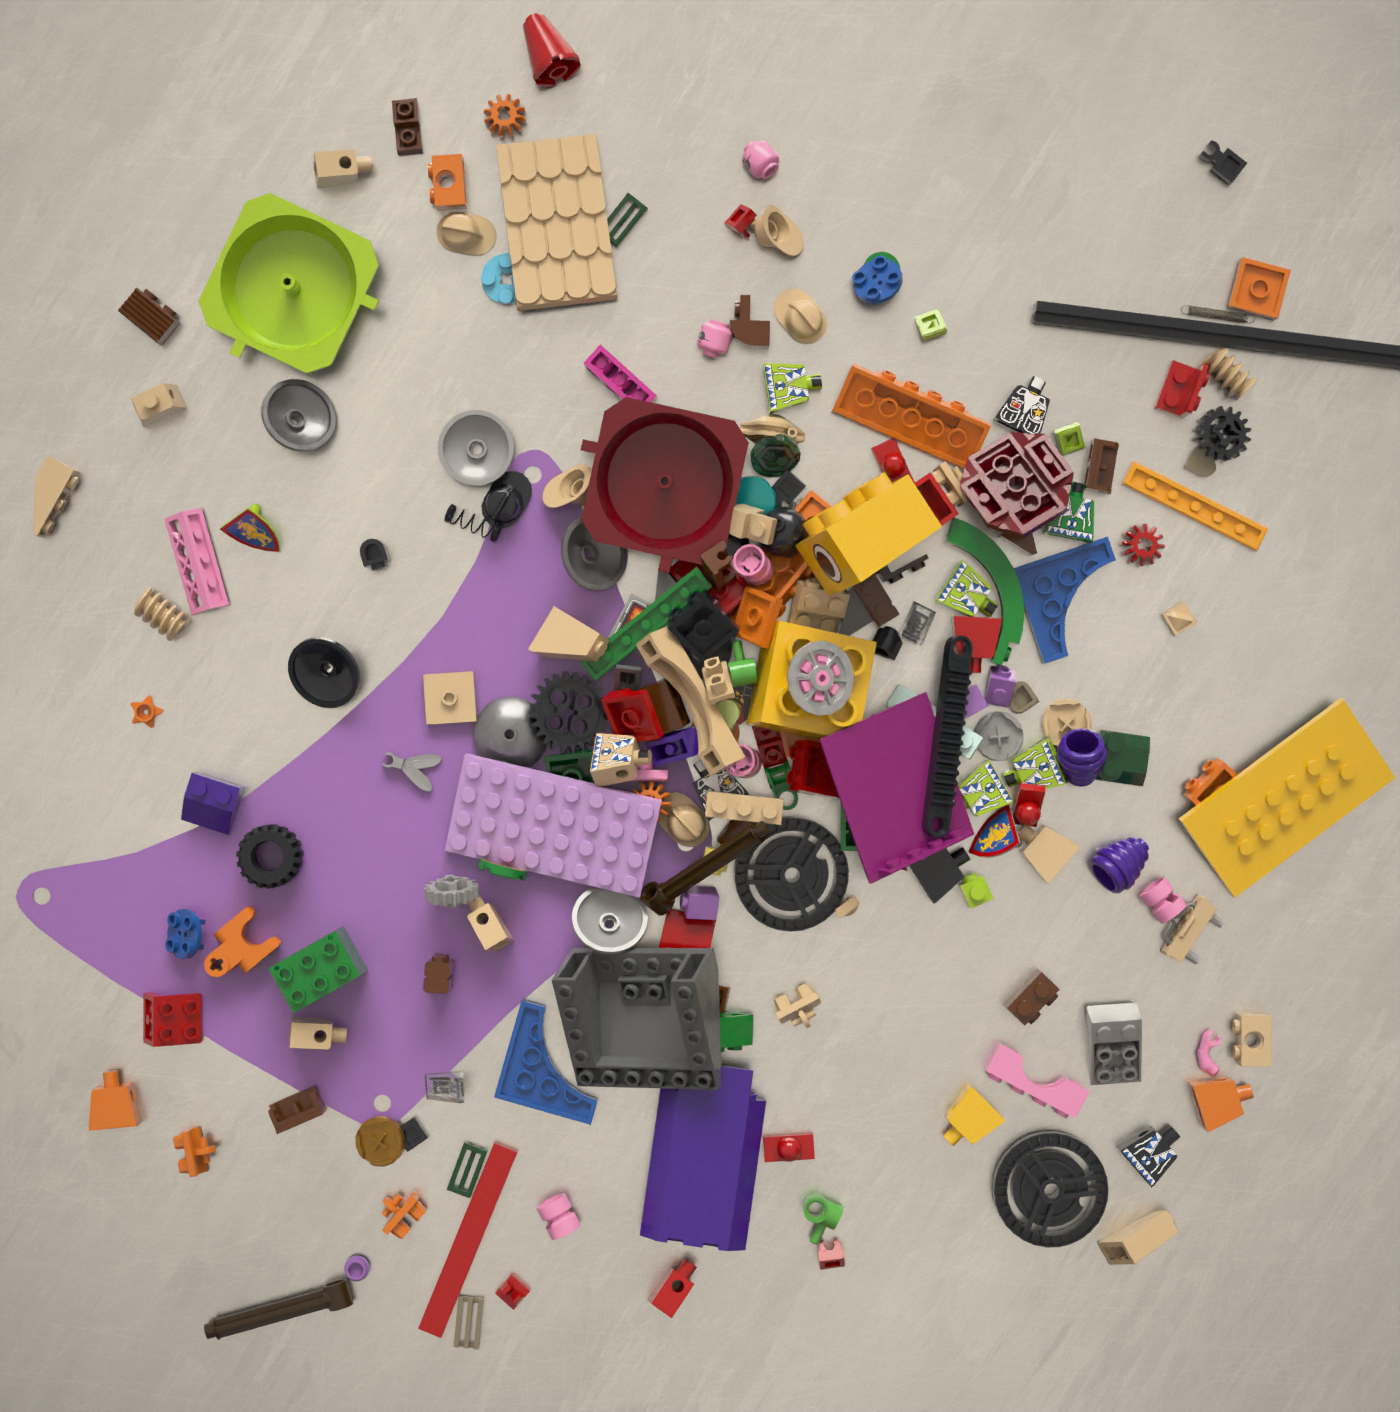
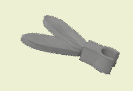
[382,752,441,792]

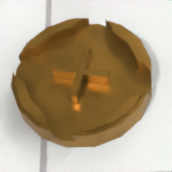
[355,1116,405,1167]

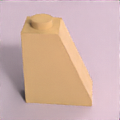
[528,606,610,662]
[1097,1210,1179,1265]

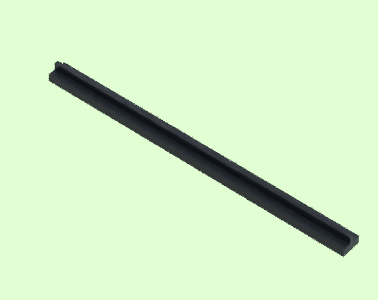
[1033,301,1400,368]

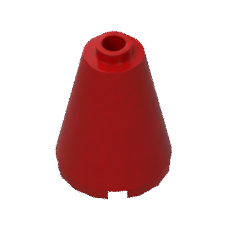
[523,13,581,87]

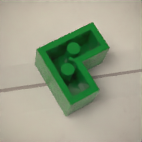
[720,1012,753,1052]

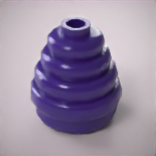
[1056,728,1107,787]
[1090,837,1149,894]

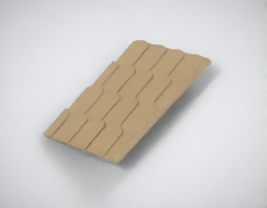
[496,134,617,311]

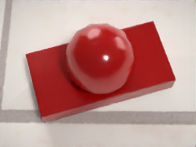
[871,438,915,483]
[1012,783,1045,827]
[763,1133,815,1162]

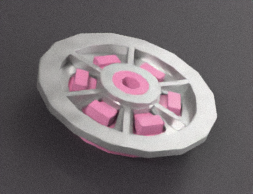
[787,641,854,716]

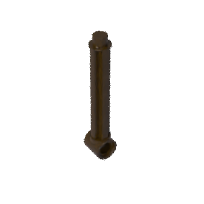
[640,821,770,916]
[204,1279,354,1340]

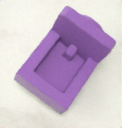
[984,665,1016,708]

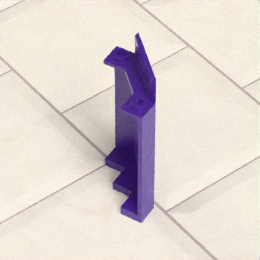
[640,1066,766,1251]

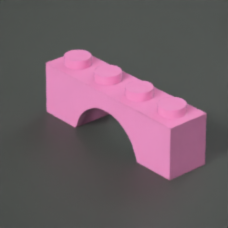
[984,1042,1090,1119]

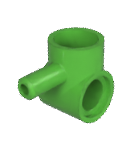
[728,640,758,687]
[802,1193,844,1245]

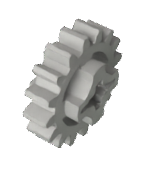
[424,874,479,908]

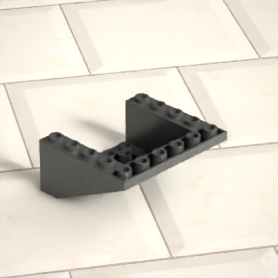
[552,947,722,1090]

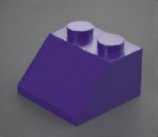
[181,772,245,835]

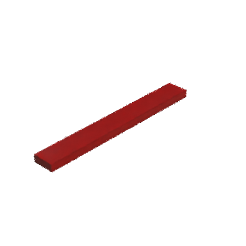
[418,1142,518,1338]

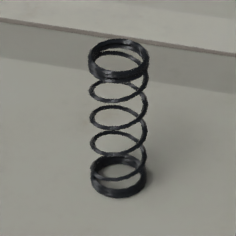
[444,504,502,542]

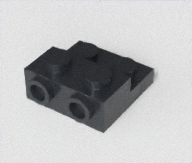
[667,589,740,662]

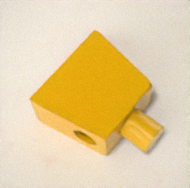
[943,1083,1005,1147]

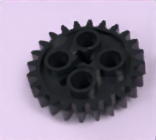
[528,671,608,753]

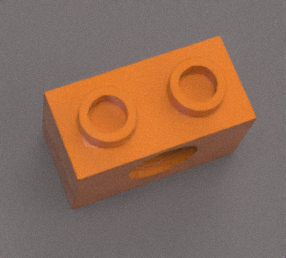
[428,154,467,211]

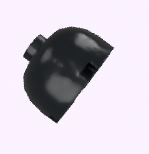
[761,507,808,558]

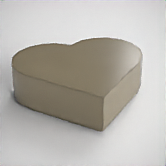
[1184,445,1216,477]
[1009,681,1040,714]

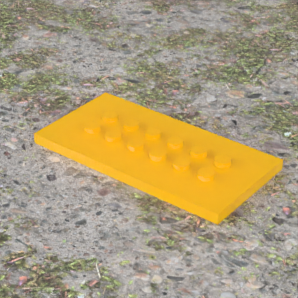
[1179,698,1395,898]

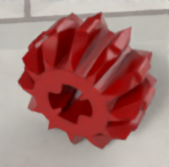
[1121,524,1165,567]

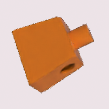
[89,1070,142,1131]
[1189,1077,1254,1132]

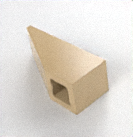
[34,455,80,538]

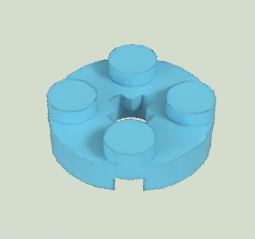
[481,253,516,305]

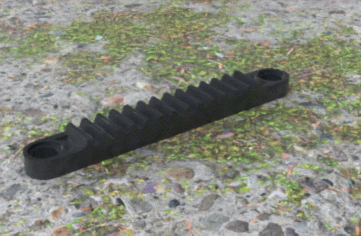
[922,635,973,837]

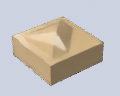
[1161,601,1197,636]
[835,895,860,919]

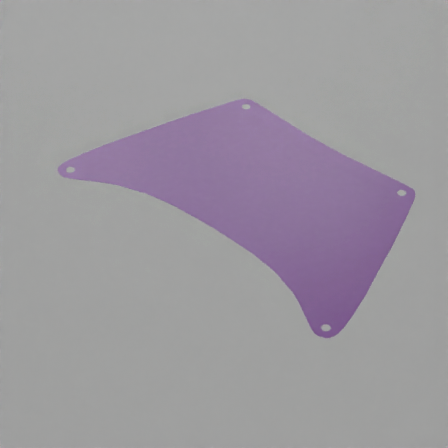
[16,450,712,1124]

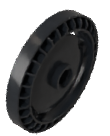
[734,816,849,932]
[992,1131,1109,1248]

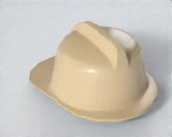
[751,205,804,256]
[437,212,496,255]
[774,288,827,344]
[542,464,591,508]
[659,792,710,847]

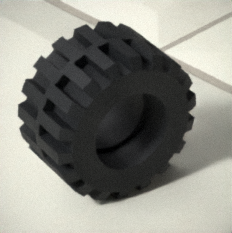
[236,824,304,889]

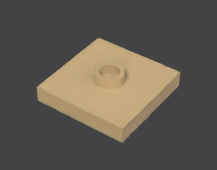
[423,671,477,725]

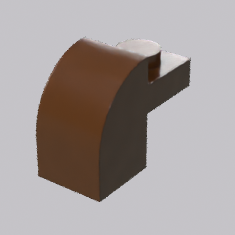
[729,295,770,349]

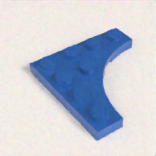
[1014,537,1116,664]
[494,1000,598,1125]

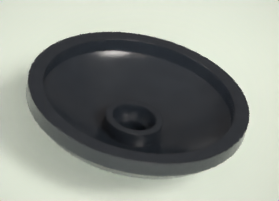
[288,637,360,708]

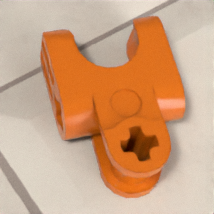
[204,906,282,977]

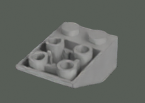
[1086,1002,1142,1085]

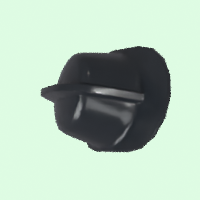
[481,471,532,528]

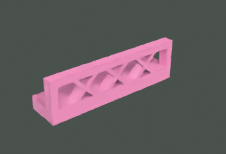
[164,508,229,615]

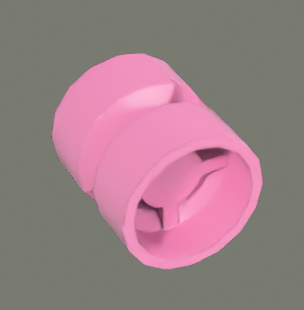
[733,544,774,586]
[726,744,762,779]
[1139,876,1187,924]
[536,1193,581,1240]

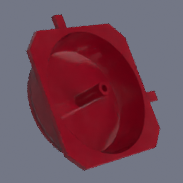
[581,397,749,573]

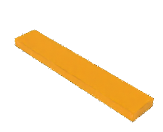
[1121,461,1268,552]

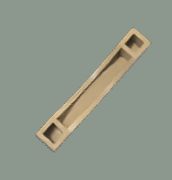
[636,626,745,776]

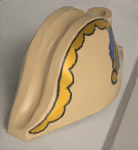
[740,414,805,451]

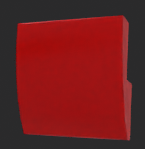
[659,909,716,948]

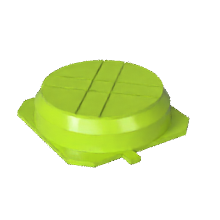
[198,193,379,374]

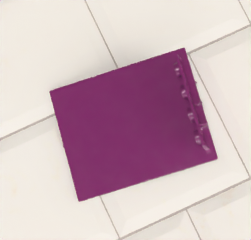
[819,692,974,884]

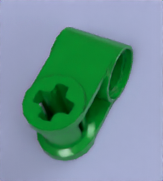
[764,760,798,810]

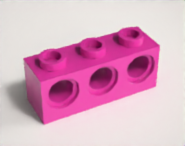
[583,344,657,403]

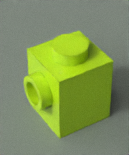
[958,872,994,909]

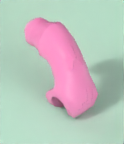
[1198,1029,1222,1076]

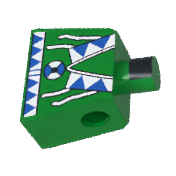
[1043,482,1094,543]

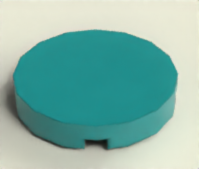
[735,475,777,515]

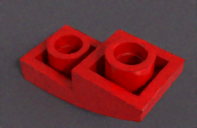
[752,726,788,768]

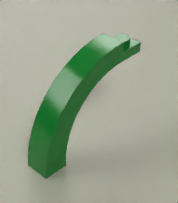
[944,517,1024,666]

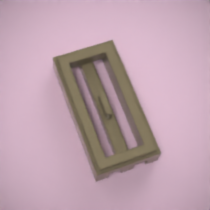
[453,1295,484,1350]

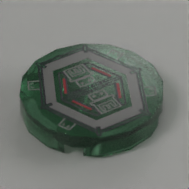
[750,434,801,477]

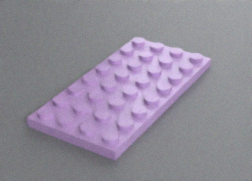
[445,753,662,898]

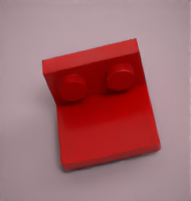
[1154,360,1210,418]
[143,992,202,1047]

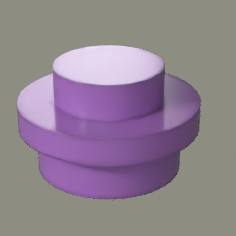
[344,1256,370,1281]

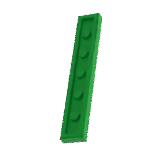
[580,567,713,681]

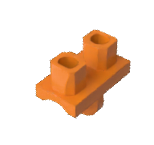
[173,1126,216,1177]
[381,1191,427,1239]

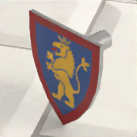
[969,804,1022,858]

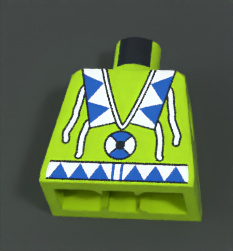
[763,363,822,414]
[934,560,998,617]
[1004,737,1068,789]
[958,760,1014,817]

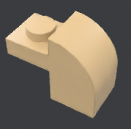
[729,504,778,545]

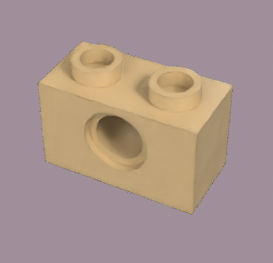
[1232,1013,1272,1067]

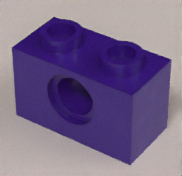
[646,726,698,767]

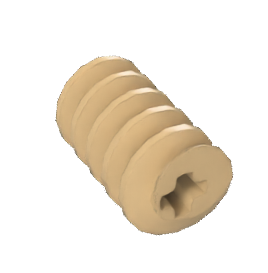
[1200,347,1256,401]
[134,587,191,641]

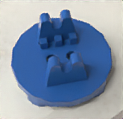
[852,255,903,304]
[165,909,206,959]

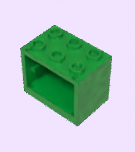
[268,926,368,1013]

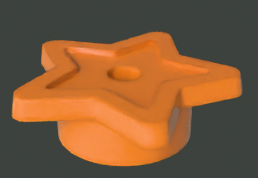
[131,695,162,728]

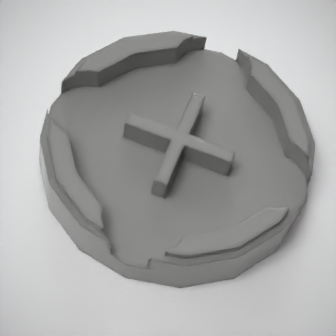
[974,711,1024,761]

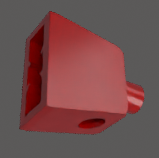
[951,616,1002,673]
[647,1259,697,1319]

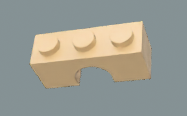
[705,790,784,825]

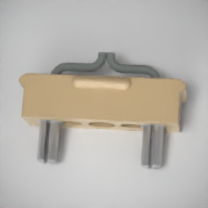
[1161,894,1224,964]

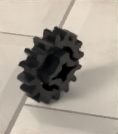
[1195,406,1251,462]

